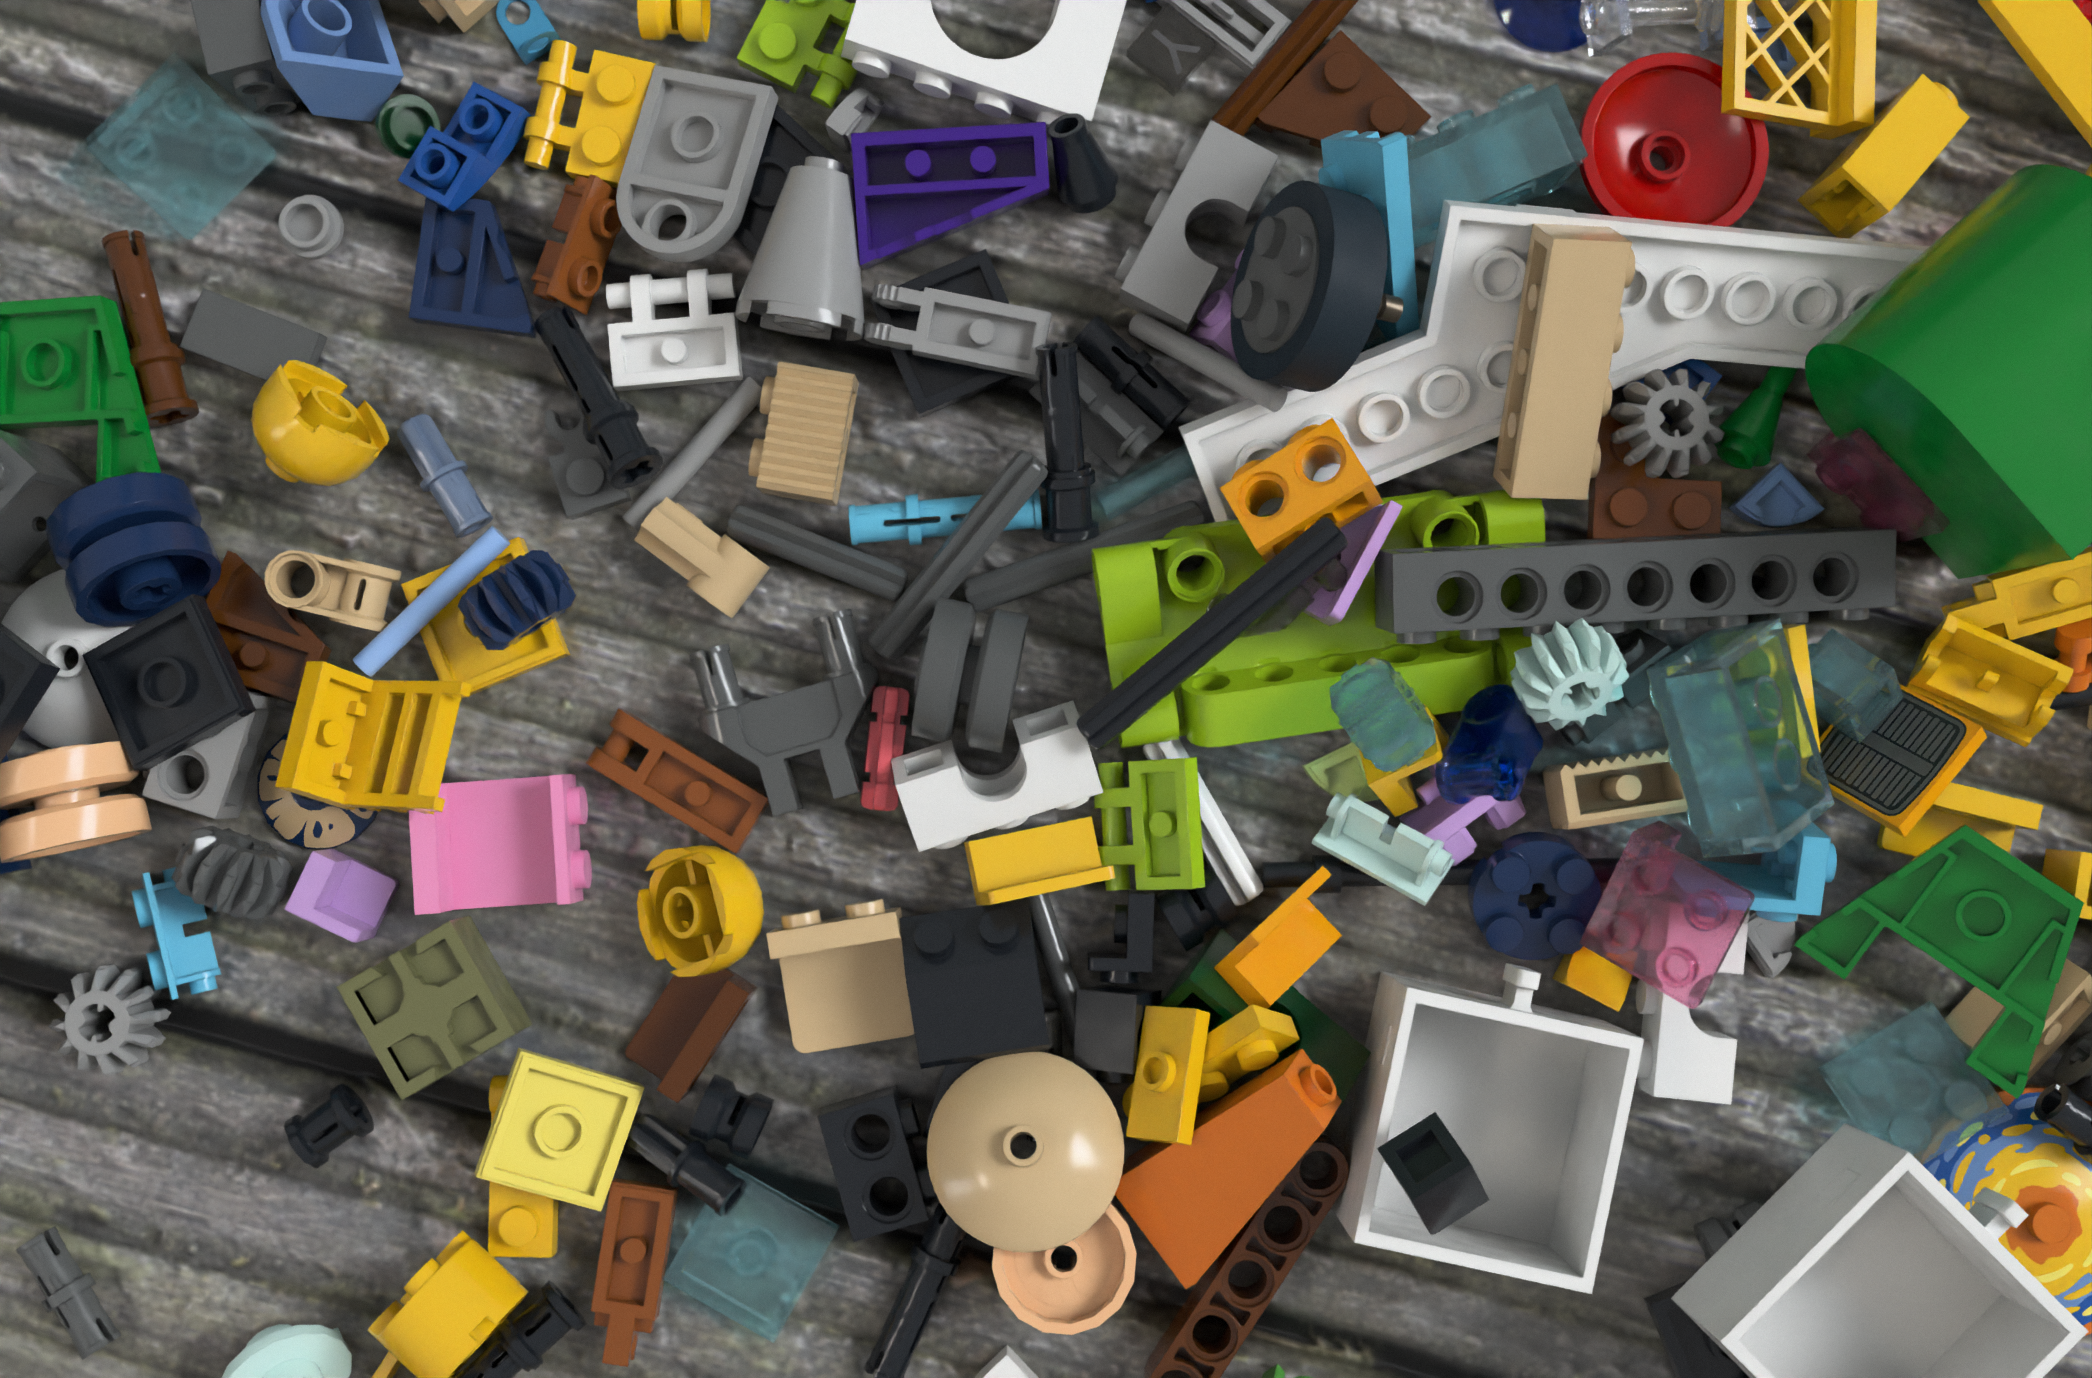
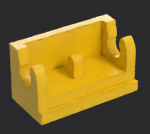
[1905,614,2074,748]

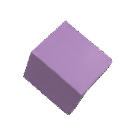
[284,849,399,943]

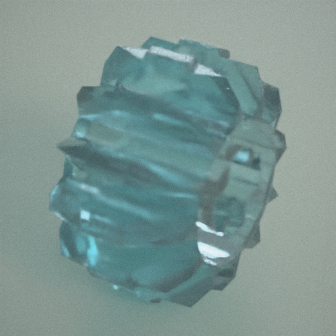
[1330,657,1436,772]

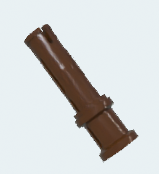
[102,230,200,427]

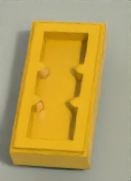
[1126,1006,1210,1146]

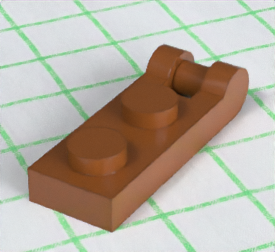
[586,708,769,854]

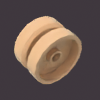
[0,741,152,863]
[992,1201,1137,1335]

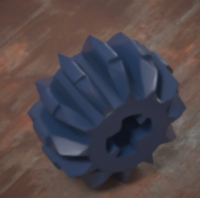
[458,550,576,650]

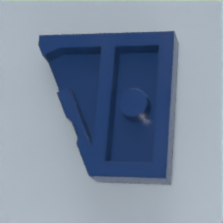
[409,198,537,338]

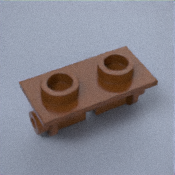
[531,174,622,315]

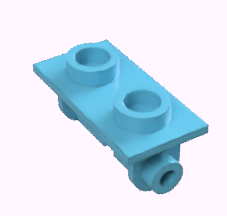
[131,867,221,1000]

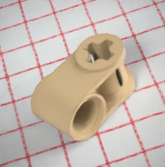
[264,550,402,632]

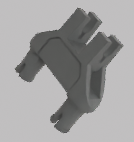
[689,609,880,817]

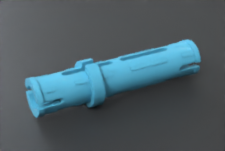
[848,489,1042,546]

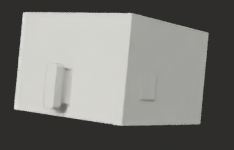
[1331,963,1644,1294]
[1671,1123,2089,1378]

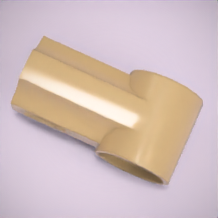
[634,497,770,618]

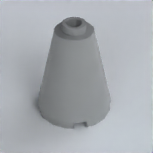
[735,156,865,341]

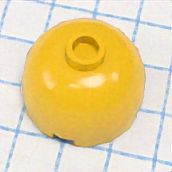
[251,360,390,486]
[637,845,764,977]

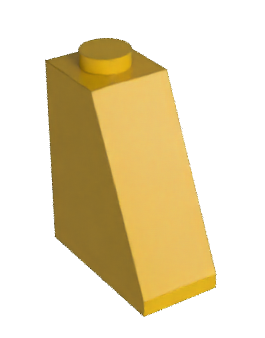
[1797,74,1970,239]

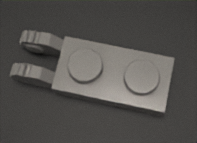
[864,284,1052,380]

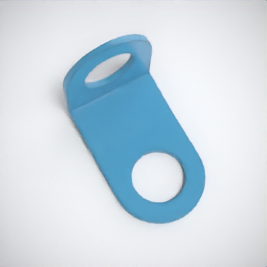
[496,0,561,65]

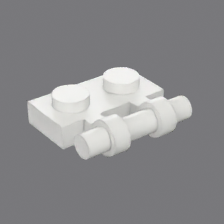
[606,269,743,391]

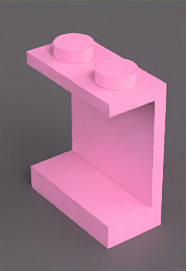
[408,774,592,915]

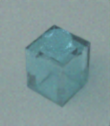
[1808,628,1904,744]

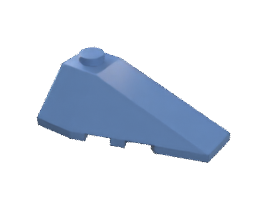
[260,0,404,122]

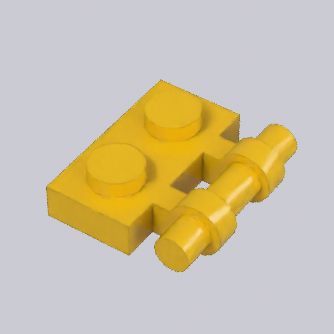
[523,40,656,188]

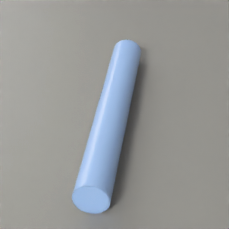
[353,526,511,677]

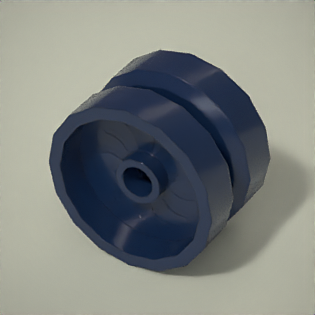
[46,472,222,627]

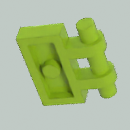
[737,0,858,109]
[1094,757,1205,891]

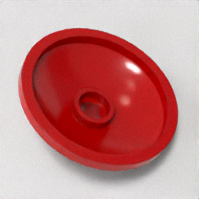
[1577,52,1769,227]

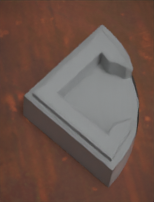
[824,87,884,154]
[1746,910,1798,979]

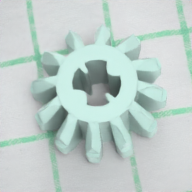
[1510,618,1629,731]

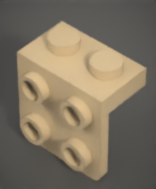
[766,899,914,1053]

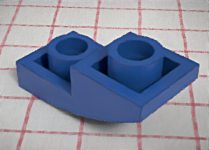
[398,82,531,212]

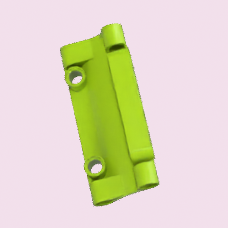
[1091,489,1545,748]

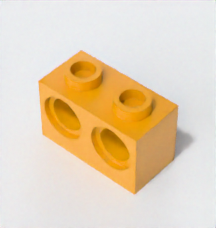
[1220,418,1383,563]

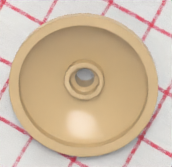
[927,1052,1124,1253]

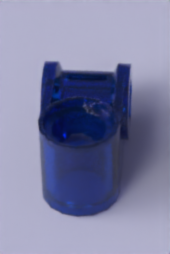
[1435,684,1544,805]

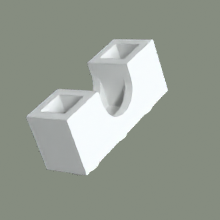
[891,700,1103,852]
[1636,898,1749,1105]

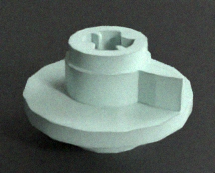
[222,1324,352,1378]

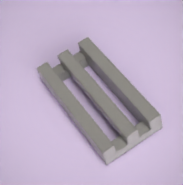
[1155,0,1292,75]

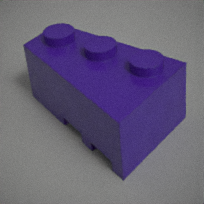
[851,122,1049,270]

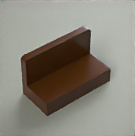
[625,968,758,1103]

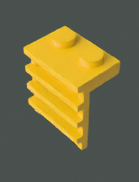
[275,661,472,814]

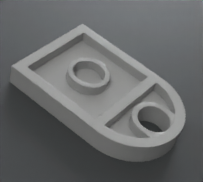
[616,65,779,263]

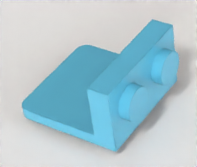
[1660,804,1837,922]

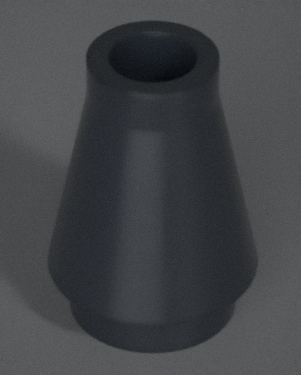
[1048,113,1118,214]

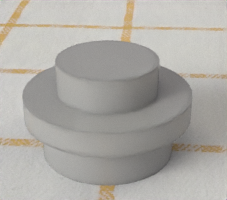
[278,195,344,259]

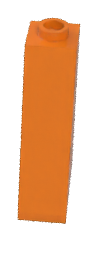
[1115,1048,1342,1289]

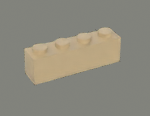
[1493,223,1635,500]

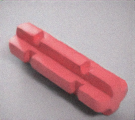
[860,686,910,811]

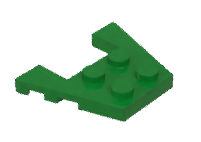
[0,295,161,483]
[1794,824,2084,1099]

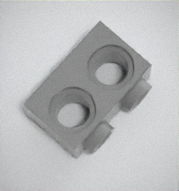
[142,689,278,819]

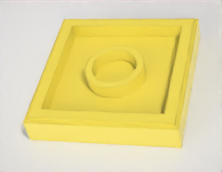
[474,1048,645,1212]

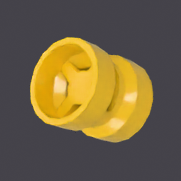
[637,0,711,42]

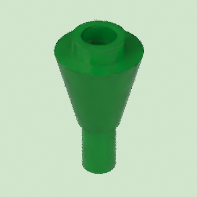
[1714,366,1798,469]

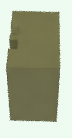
[337,915,533,1100]

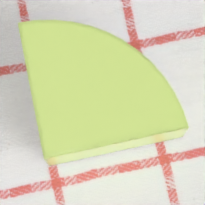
[1302,740,1379,802]

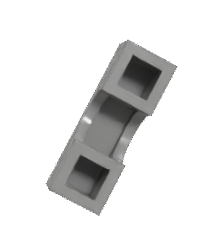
[1114,120,1279,335]

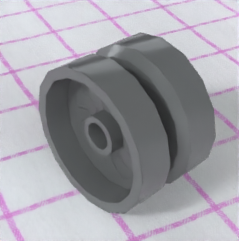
[912,597,1029,753]

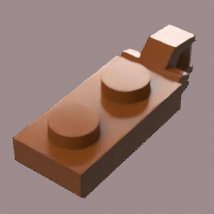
[591,1178,679,1367]

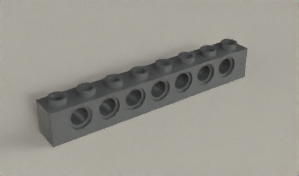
[1374,526,1896,644]

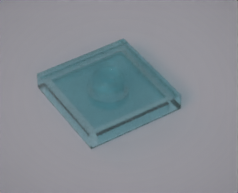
[663,1163,839,1343]

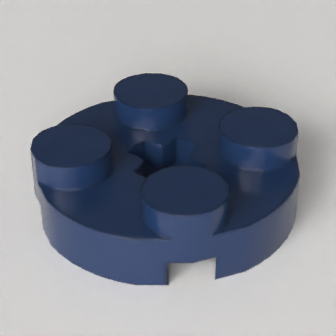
[1468,832,1601,960]

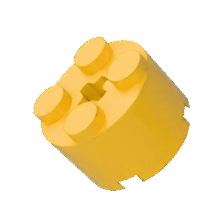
[367,1230,529,1378]

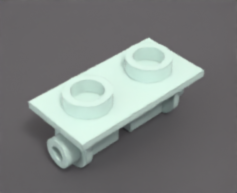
[1311,792,1455,906]

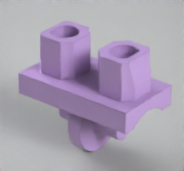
[1399,751,1526,866]

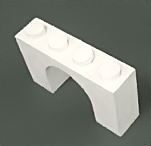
[841,0,1127,135]

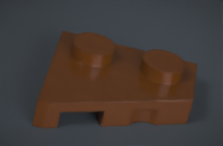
[1254,30,1432,149]
[206,551,332,705]

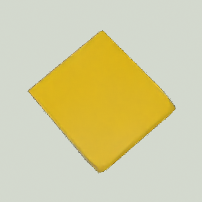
[1552,927,1640,1012]

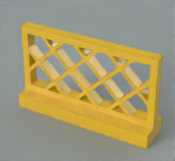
[1721,0,1877,140]

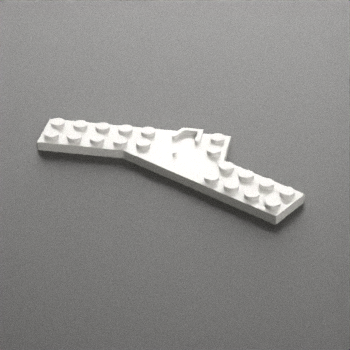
[1179,200,1930,522]

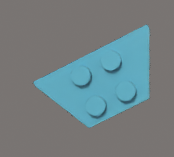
[1318,130,1419,341]

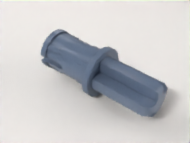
[397,414,493,538]

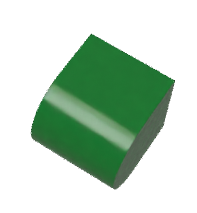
[1805,164,2092,579]

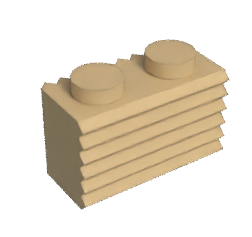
[749,361,859,506]
[1543,746,1698,830]

